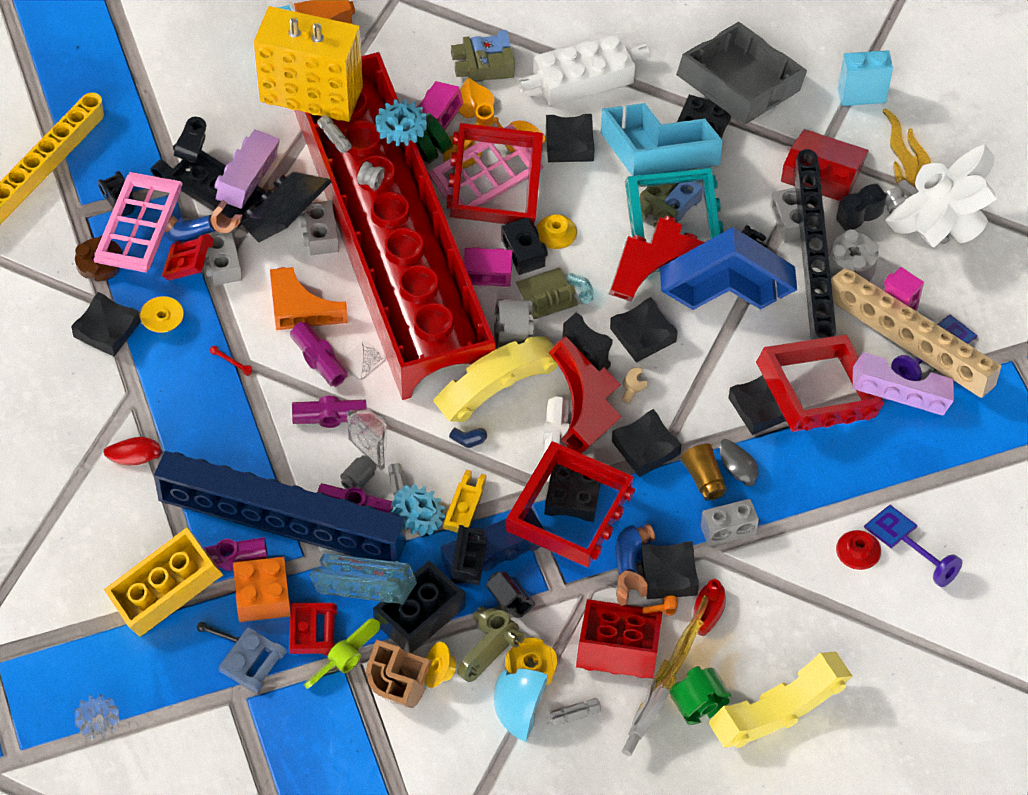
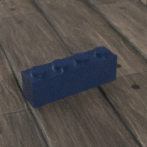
[441,508,544,583]

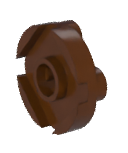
[75,235,123,281]

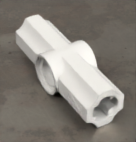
[543,397,569,453]

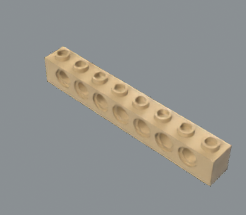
[831,268,1002,398]

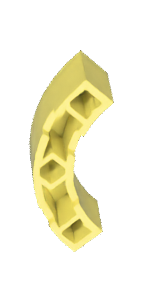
[433,336,558,422]
[708,651,853,748]

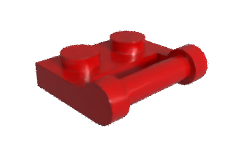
[162,234,214,281]
[290,603,338,656]

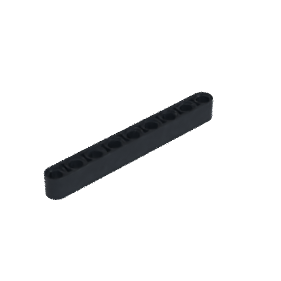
[794,149,836,340]

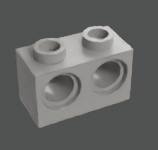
[770,188,815,243]
[300,200,339,256]
[204,231,242,286]
[700,499,759,547]

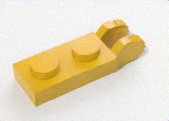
[443,470,487,533]

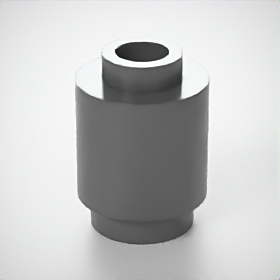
[340,455,377,490]

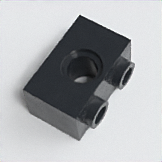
[501,217,548,275]

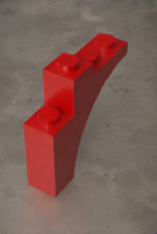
[609,216,708,302]
[548,336,622,454]

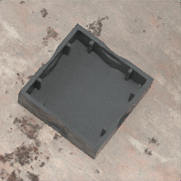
[676,22,807,125]

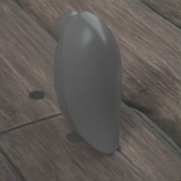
[720,439,758,486]

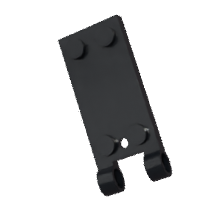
[150,142,266,228]

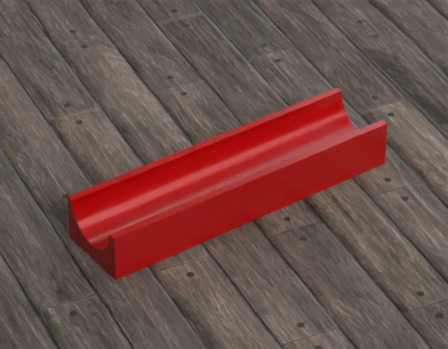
[294,52,495,400]

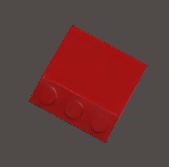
[781,129,869,201]
[576,599,663,679]

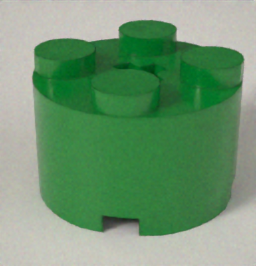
[668,666,732,725]

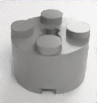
[829,230,879,282]
[494,299,534,347]

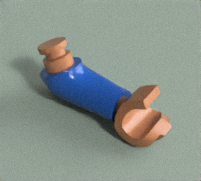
[155,200,242,242]
[615,524,655,606]

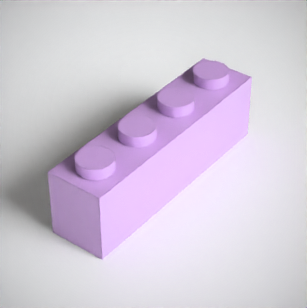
[215,129,280,209]

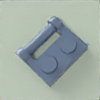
[218,627,287,693]

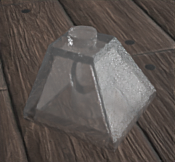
[347,409,387,470]

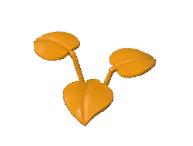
[443,78,546,168]

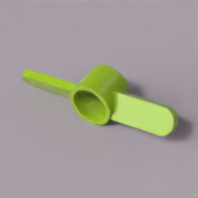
[303,618,380,689]

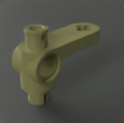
[457,606,524,682]

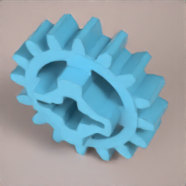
[376,99,427,146]
[391,484,446,536]

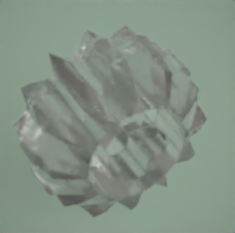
[74,694,120,740]

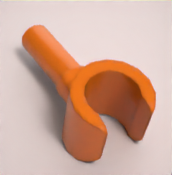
[642,596,678,616]

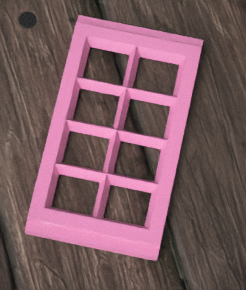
[428,124,543,207]
[94,172,182,273]

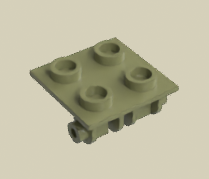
[516,268,578,319]

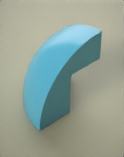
[494,668,547,742]

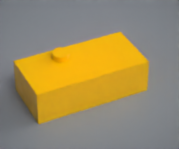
[104,527,223,637]

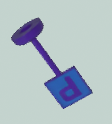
[891,315,978,381]
[864,505,963,587]

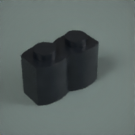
[836,184,887,231]
[486,571,535,618]

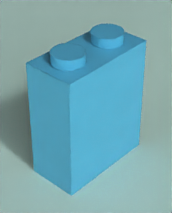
[838,50,893,106]

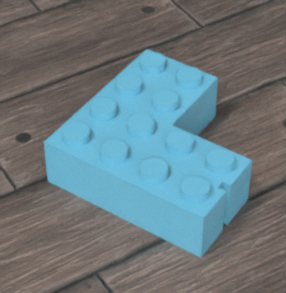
[601,103,723,176]

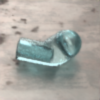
[567,273,595,304]

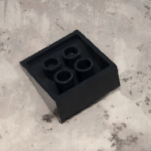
[240,172,332,243]

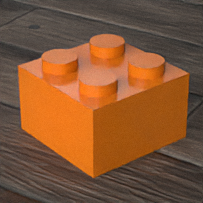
[233,557,290,622]

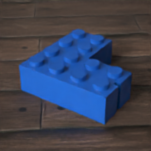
[660,227,797,310]

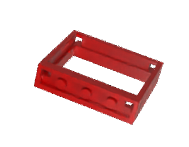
[446,123,543,226]
[756,335,884,432]
[506,441,635,568]

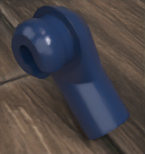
[449,427,487,448]

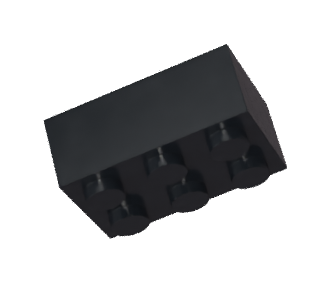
[373,561,465,654]

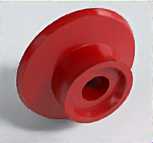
[836,530,881,570]

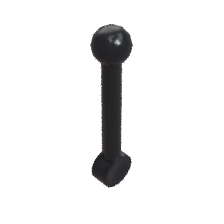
[197,622,241,642]

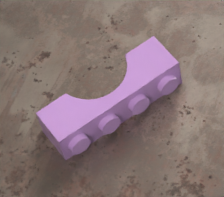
[853,352,954,415]

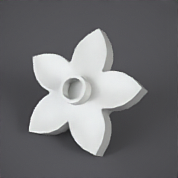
[885,144,997,247]

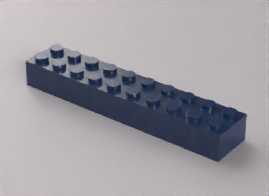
[154,451,406,568]

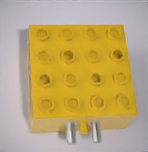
[254,6,363,122]

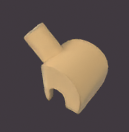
[621,367,647,404]

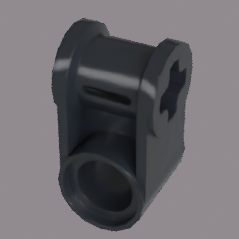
[174,116,207,163]
[97,171,135,216]

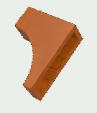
[294,0,355,24]
[270,267,348,330]

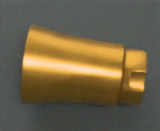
[680,443,727,501]

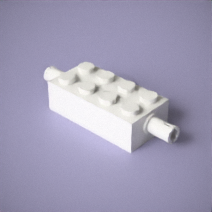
[518,33,650,106]

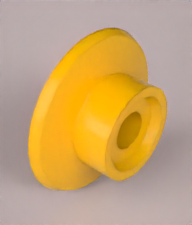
[536,214,577,249]
[140,296,184,333]
[424,642,456,688]

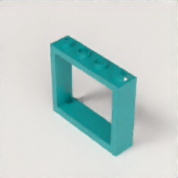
[625,168,724,272]

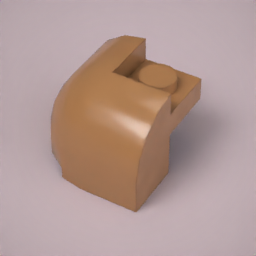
[366,640,432,708]

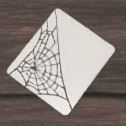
[339,341,386,379]

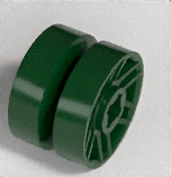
[416,113,453,164]

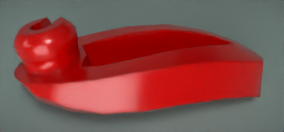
[103,437,162,466]
[693,579,726,636]

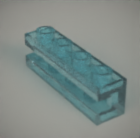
[309,554,417,604]

